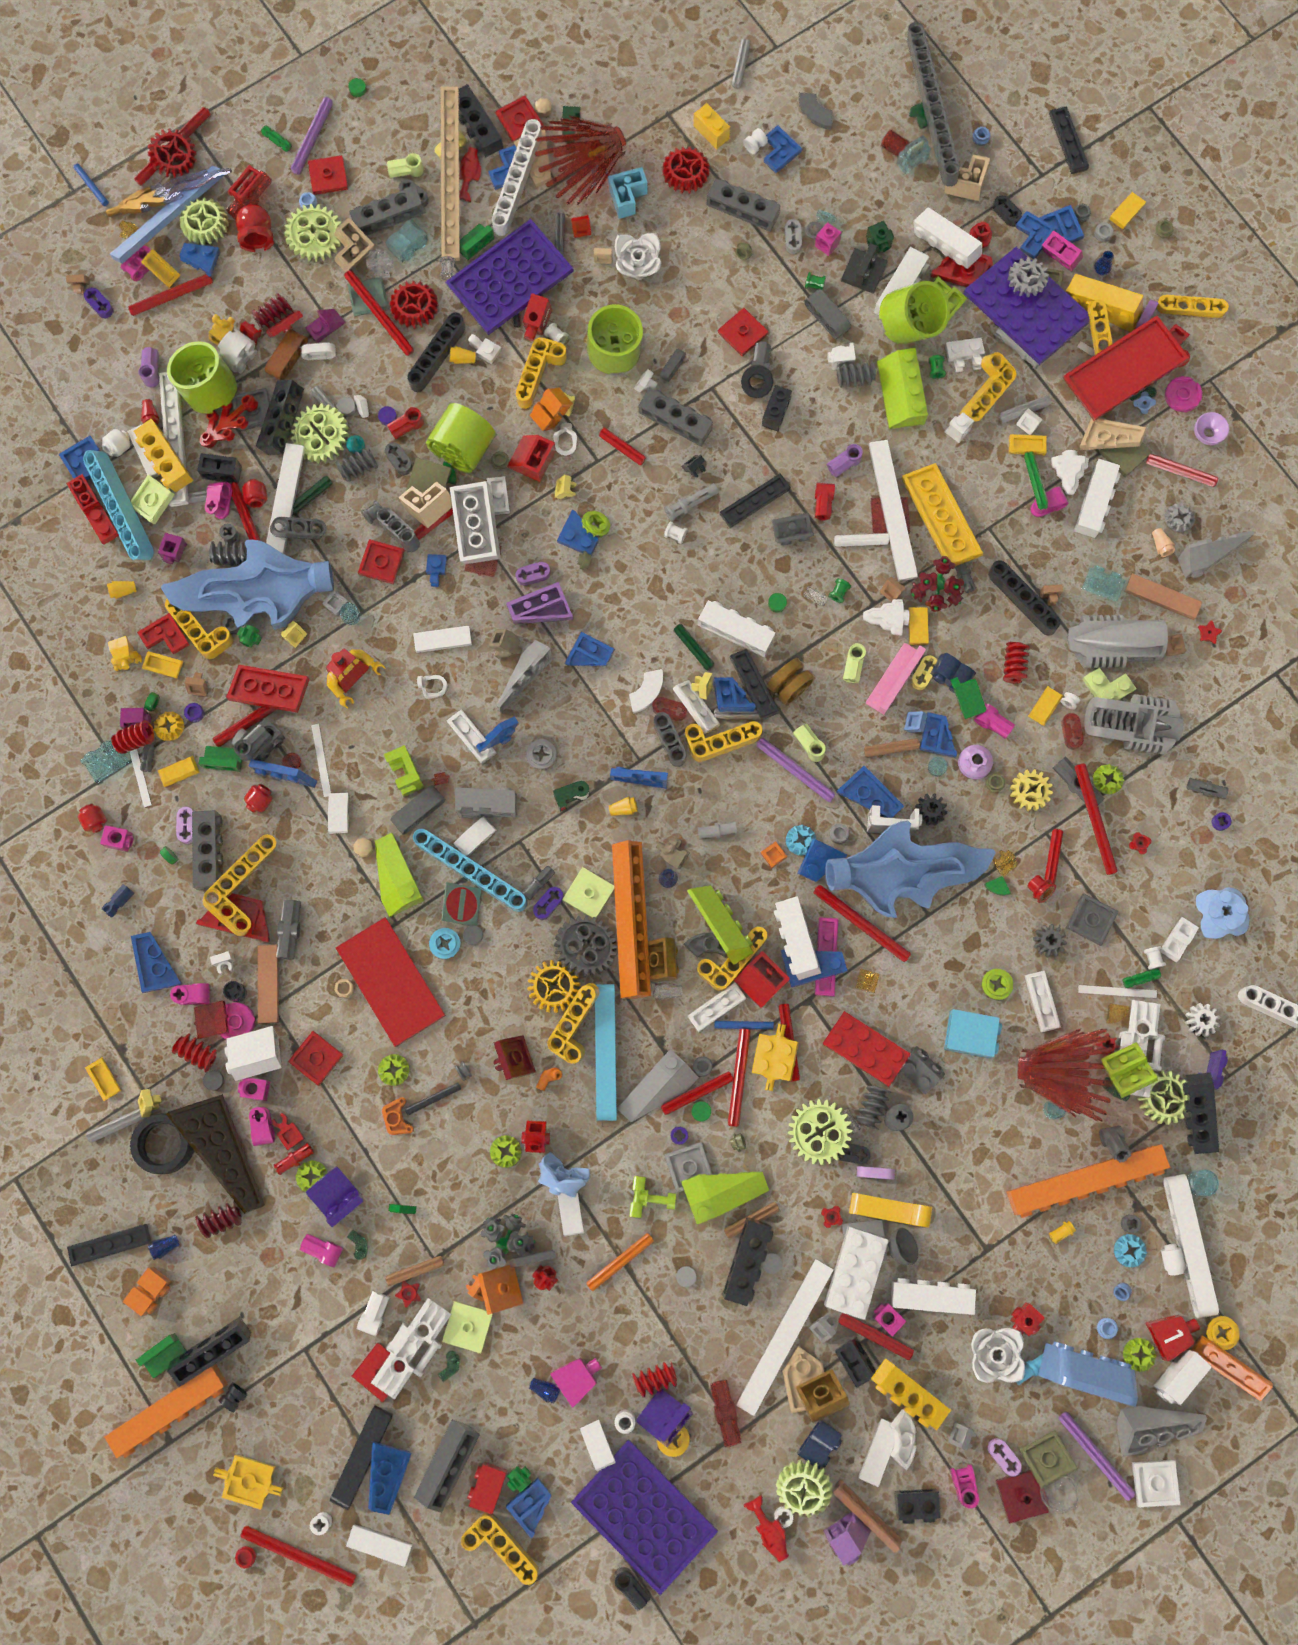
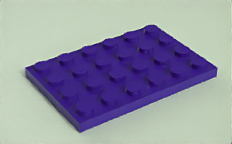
[445,219,574,335]
[963,247,1090,365]
[571,1439,718,1595]

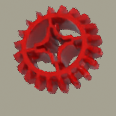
[147,128,197,179]
[662,146,710,194]
[389,280,439,329]

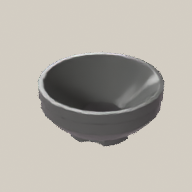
[888,1228,918,1266]

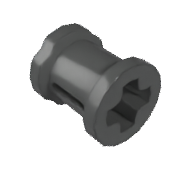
[361,500,382,524]
[219,524,240,546]

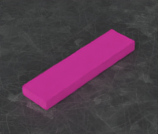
[815,917,838,997]

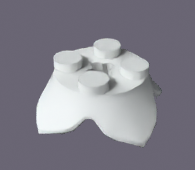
[615,233,661,280]
[971,1328,1025,1383]

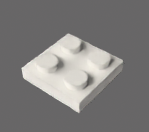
[1132,1460,1181,1507]

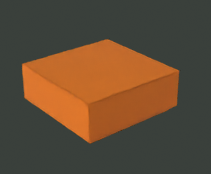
[760,841,787,869]

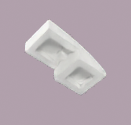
[328,793,349,834]
[453,816,496,857]
[1160,917,1199,962]
[558,1192,584,1237]
[580,1420,616,1471]

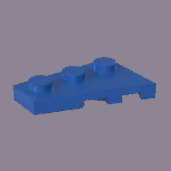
[249,759,317,788]
[836,766,904,818]
[610,767,668,789]
[131,932,182,993]
[781,950,848,988]
[368,1442,412,1515]

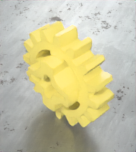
[1010,769,1053,811]

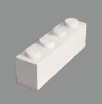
[914,207,982,269]
[874,247,930,315]
[1074,459,1121,538]
[698,600,775,657]
[774,896,821,980]
[890,1278,976,1315]

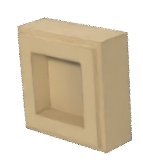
[594,248,612,264]

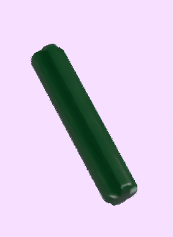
[292,476,332,516]
[674,624,714,671]

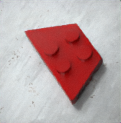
[930,254,993,287]
[196,893,270,943]

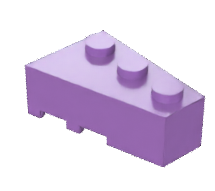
[506,582,573,624]
[824,1512,871,1566]

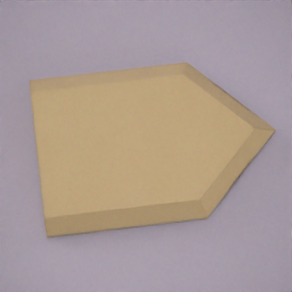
[783,1346,824,1413]

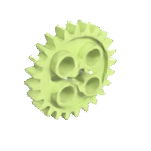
[284,204,341,262]
[291,403,349,463]
[788,1099,853,1165]

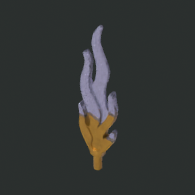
[106,168,232,217]

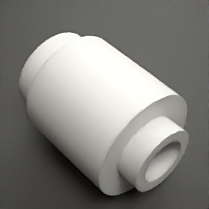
[1161,1244,1186,1275]
[615,1410,636,1434]

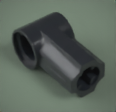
[614,1567,651,1611]

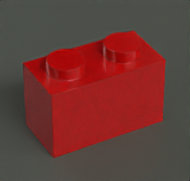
[467,1462,508,1514]

